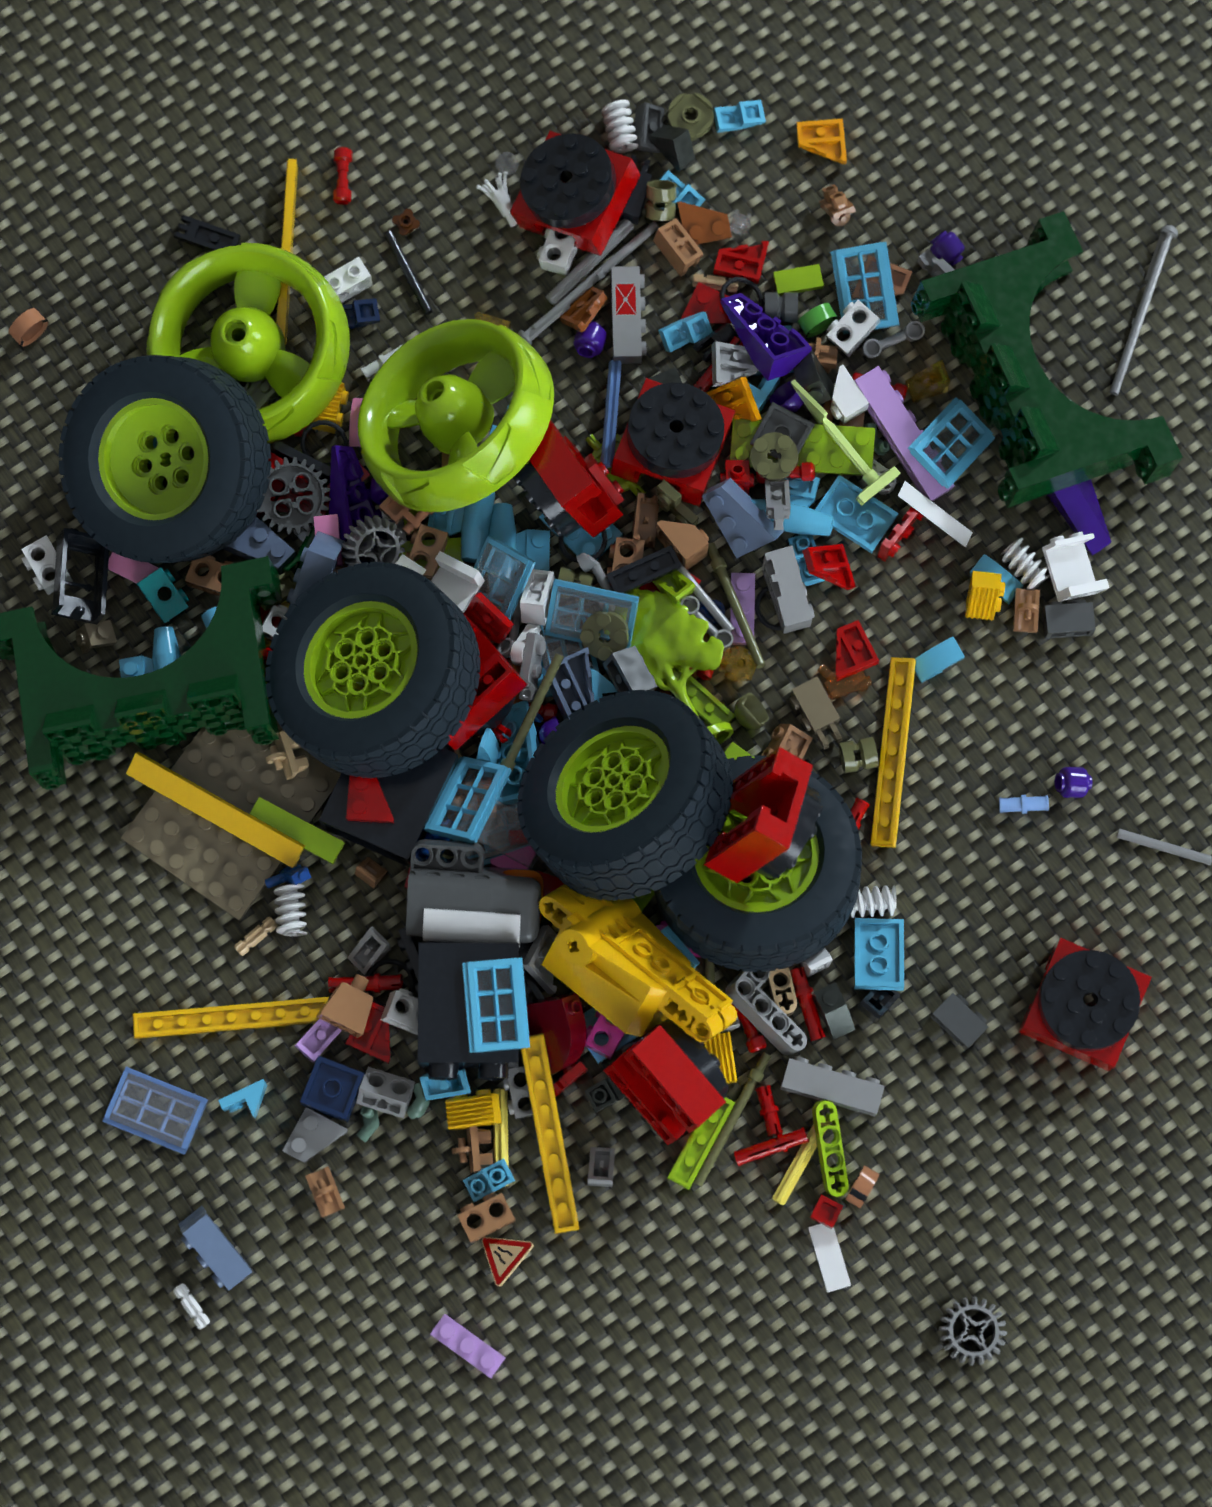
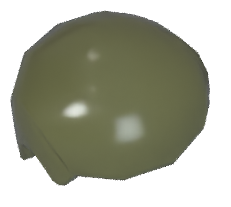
[734,692,769,730]

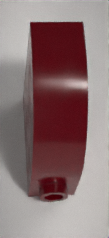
[526,993,587,1075]

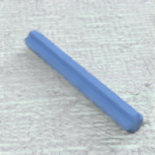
[601,360,622,468]

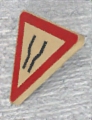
[482,1237,534,1287]

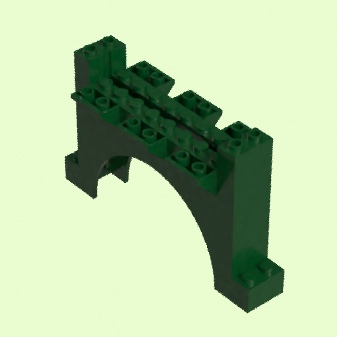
[911,211,1183,508]
[0,556,283,790]

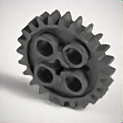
[257,457,331,535]

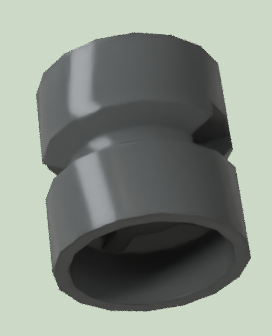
[763,292,798,323]

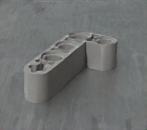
[725,969,807,1056]

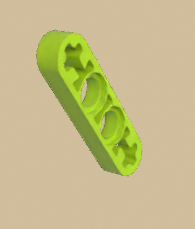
[812,1100,849,1197]

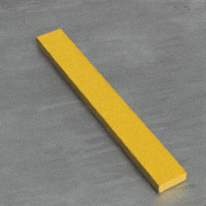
[276,159,298,345]
[870,657,916,848]
[126,752,305,868]
[133,997,329,1039]
[521,1033,580,1234]

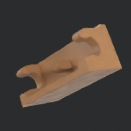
[653,218,704,277]
[631,493,659,548]

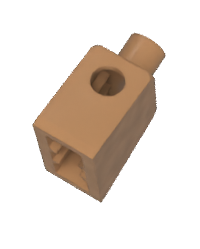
[316,974,373,1038]

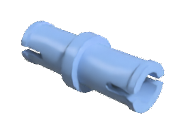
[999,794,1049,814]

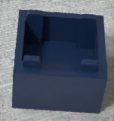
[300,1056,365,1122]

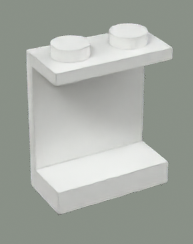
[1042,532,1109,602]
[431,551,485,613]

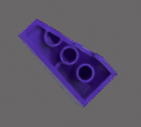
[721,293,812,381]
[329,445,382,542]
[1047,479,1112,556]

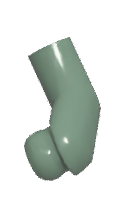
[865,423,890,455]
[407,1082,430,1119]
[356,1106,379,1143]

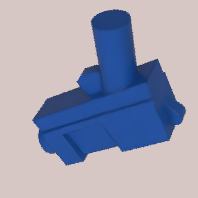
[265,864,312,889]

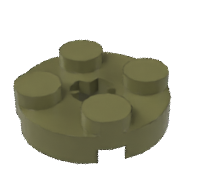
[668,93,714,141]
[750,432,799,481]
[580,611,629,661]

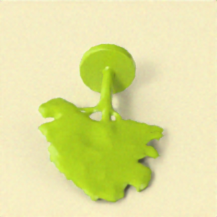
[604,588,733,744]

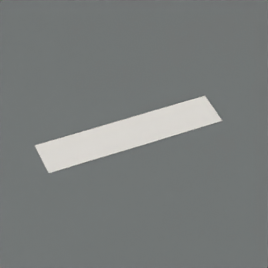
[898,481,973,547]

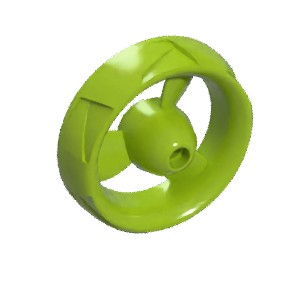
[146,243,350,444]
[358,319,554,512]

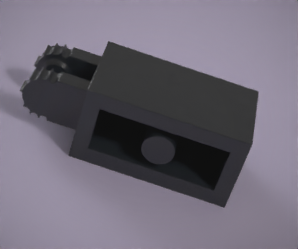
[619,155,652,225]

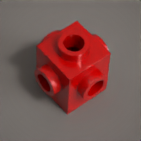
[720,460,754,495]

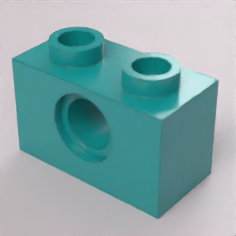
[136,567,189,623]

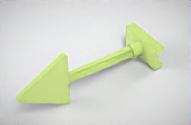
[790,380,901,506]

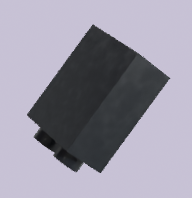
[319,744,459,867]
[418,943,519,1080]

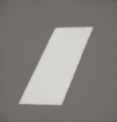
[808,1224,851,1292]

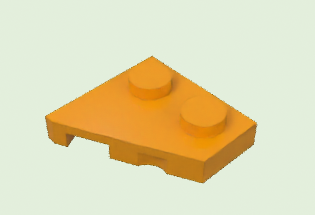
[796,119,847,164]
[707,376,762,422]

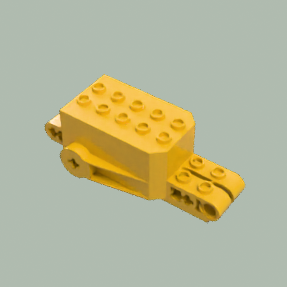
[539,884,737,1043]

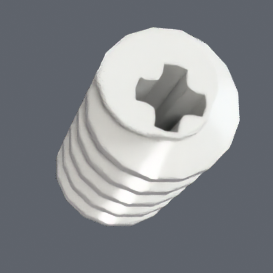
[602,100,638,153]
[1001,538,1050,590]
[274,884,307,937]
[851,885,897,918]

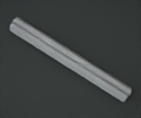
[546,219,634,305]

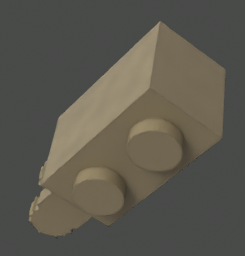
[789,677,842,750]

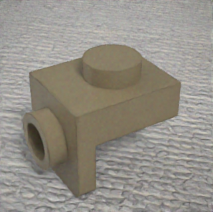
[76,620,117,654]

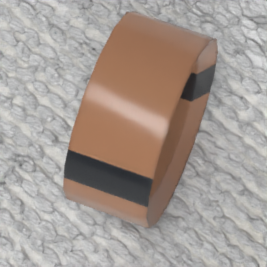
[9,308,49,347]
[845,1166,880,1208]

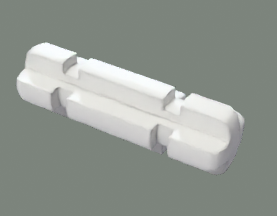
[173,1283,210,1329]

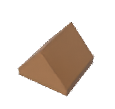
[355,857,387,889]

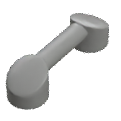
[862,321,925,359]
[576,553,616,612]
[681,596,734,650]
[497,602,521,658]

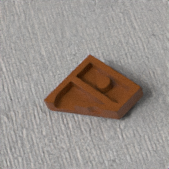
[677,202,732,245]
[559,287,608,332]

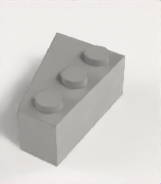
[762,546,815,634]

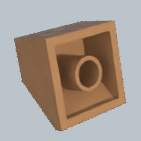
[656,520,709,570]

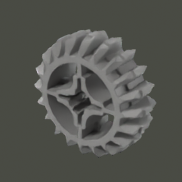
[341,515,405,567]
[939,1297,1007,1365]

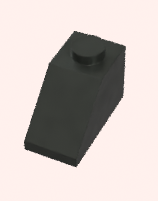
[793,350,834,404]
[812,982,855,1040]

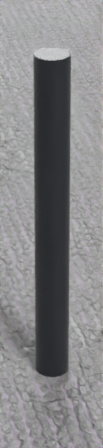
[384,230,433,315]

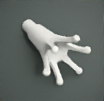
[476,172,517,227]

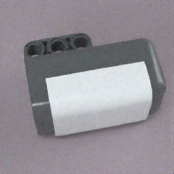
[406,839,544,947]

